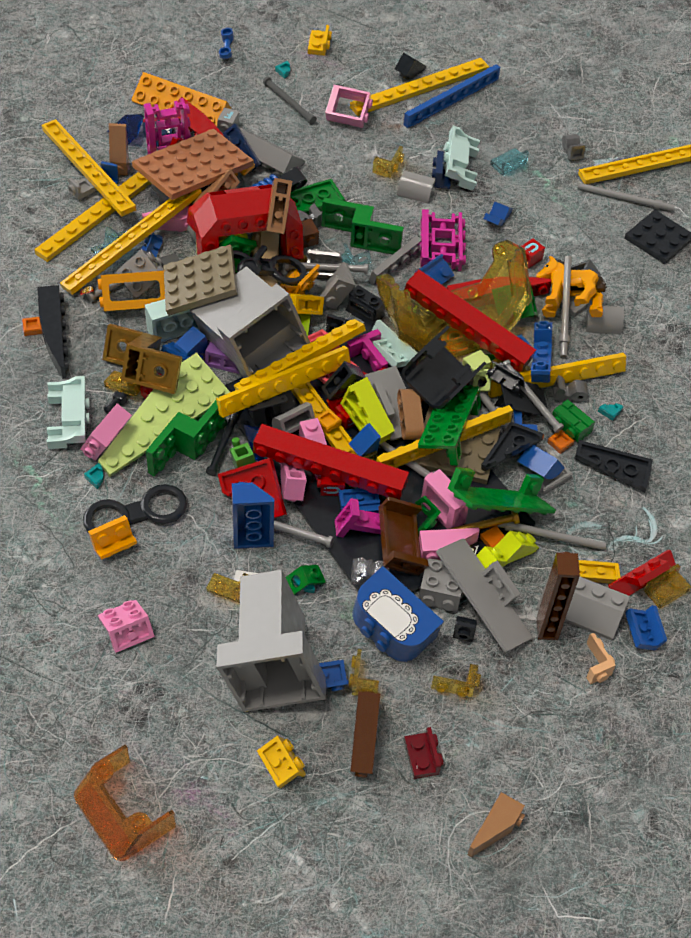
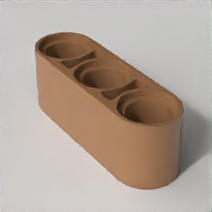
[397,389,424,440]

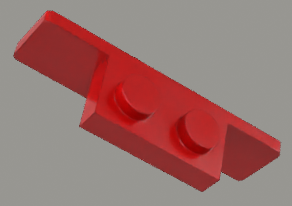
[608,550,676,596]

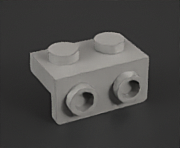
[307,249,343,278]

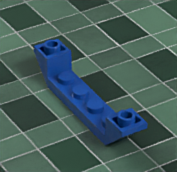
[531,321,552,383]

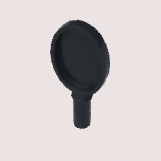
[237,245,267,276]

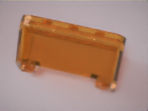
[74,744,176,861]

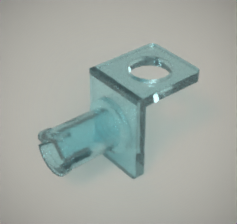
[91,226,126,255]
[342,243,372,265]

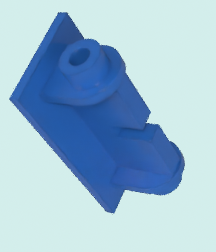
[141,231,163,257]

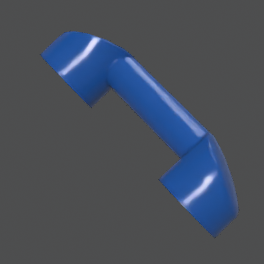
[219,28,234,59]

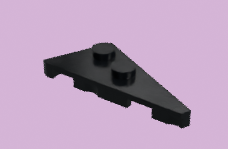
[481,422,544,471]

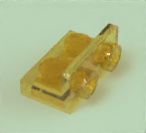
[644,564,691,609]

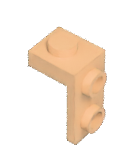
[586,633,616,684]

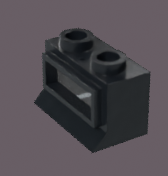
[345,285,386,327]

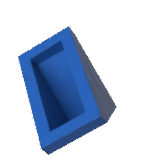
[174,326,209,356]
[349,423,381,459]

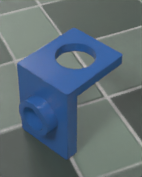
[97,161,119,191]

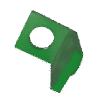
[415,496,441,534]
[286,565,326,595]

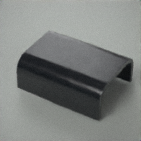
[402,325,486,409]

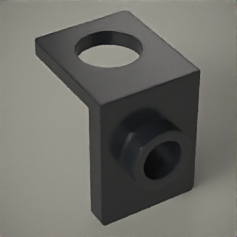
[326,314,349,333]
[452,616,477,642]

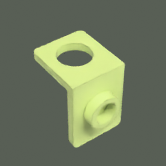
[473,369,492,392]

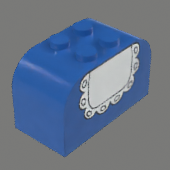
[352,566,444,662]

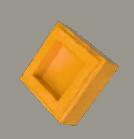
[315,409,342,433]

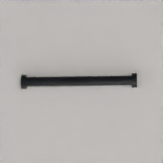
[206,411,240,476]

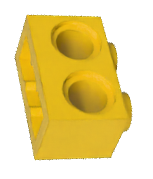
[289,293,324,315]

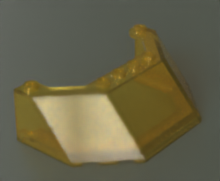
[376,240,532,358]

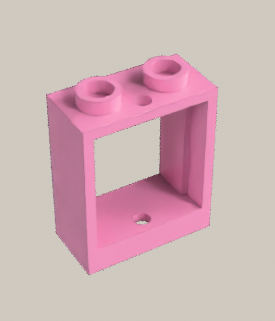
[325,85,373,128]
[80,404,132,461]
[421,469,469,529]

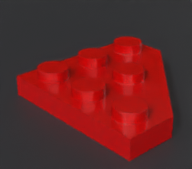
[218,458,287,518]

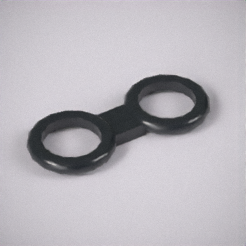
[233,250,307,286]
[83,484,187,532]

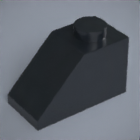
[395,52,427,79]
[321,361,366,401]

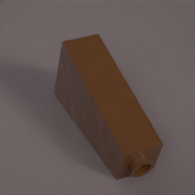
[350,690,380,777]

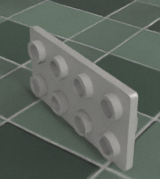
[365,366,406,441]

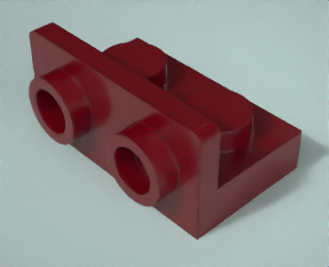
[404,727,443,779]

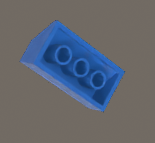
[232,482,274,549]

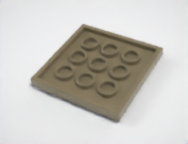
[163,245,238,316]
[414,406,501,485]

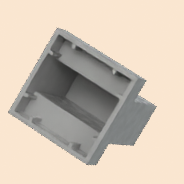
[189,267,310,378]
[216,570,326,712]

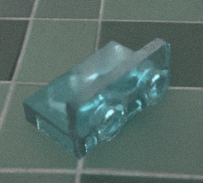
[490,148,529,176]

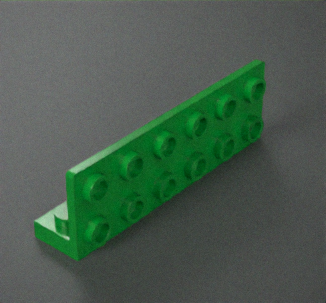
[418,385,482,466]
[448,467,556,515]

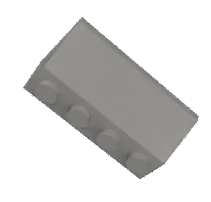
[240,128,305,175]
[536,577,630,640]

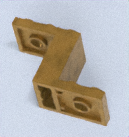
[102,324,182,394]

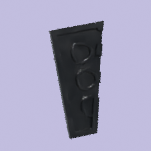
[574,440,653,493]

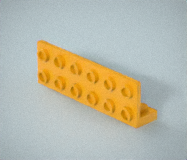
[131,72,232,127]

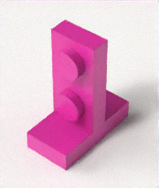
[346,329,388,372]
[335,498,381,538]

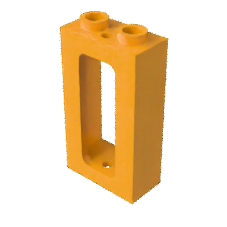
[98,271,165,311]

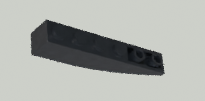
[37,285,69,379]

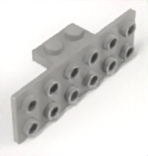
[436,538,532,653]

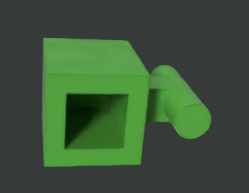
[230,437,256,468]

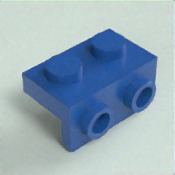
[625,605,667,651]
[319,660,349,691]

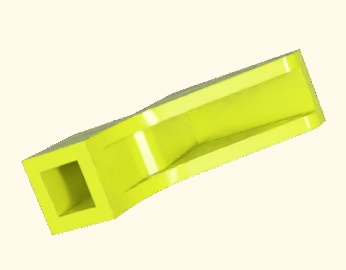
[476,531,539,569]

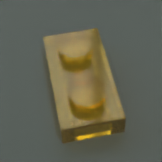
[104,371,141,397]

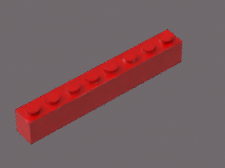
[404,269,536,372]
[253,424,409,500]

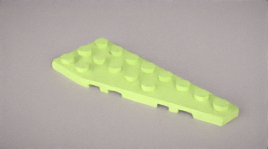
[98,353,230,477]

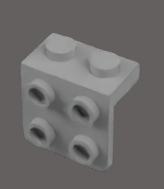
[116,249,164,298]
[320,262,355,309]
[419,559,462,612]

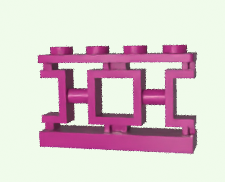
[144,98,191,154]
[420,209,466,271]

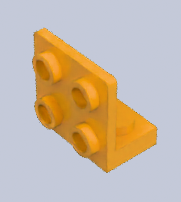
[280,264,320,294]

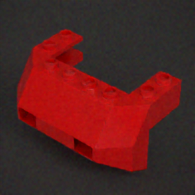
[187,184,304,259]

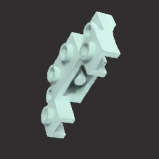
[443,125,480,191]
[47,376,90,449]

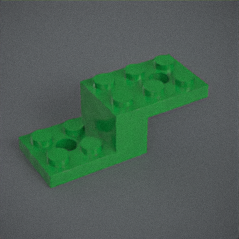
[321,197,404,255]
[146,396,227,477]

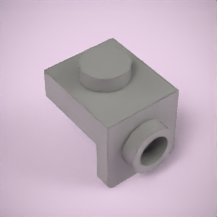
[68,177,96,200]

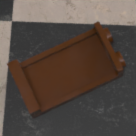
[379,497,429,576]

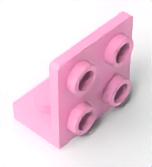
[98,600,155,653]

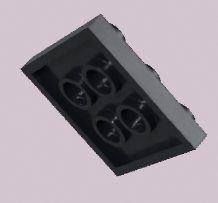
[624,209,691,265]

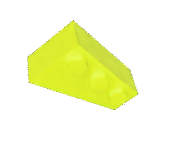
[340,377,395,444]

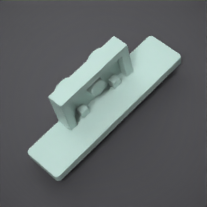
[372,320,417,368]

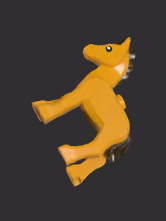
[536,256,607,317]

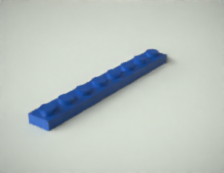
[404,64,501,129]

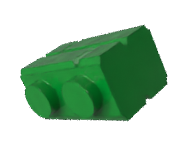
[552,399,595,443]

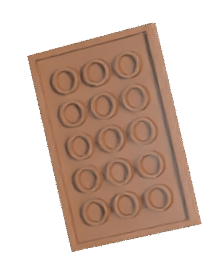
[132,129,254,200]

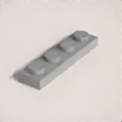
[368,236,421,285]

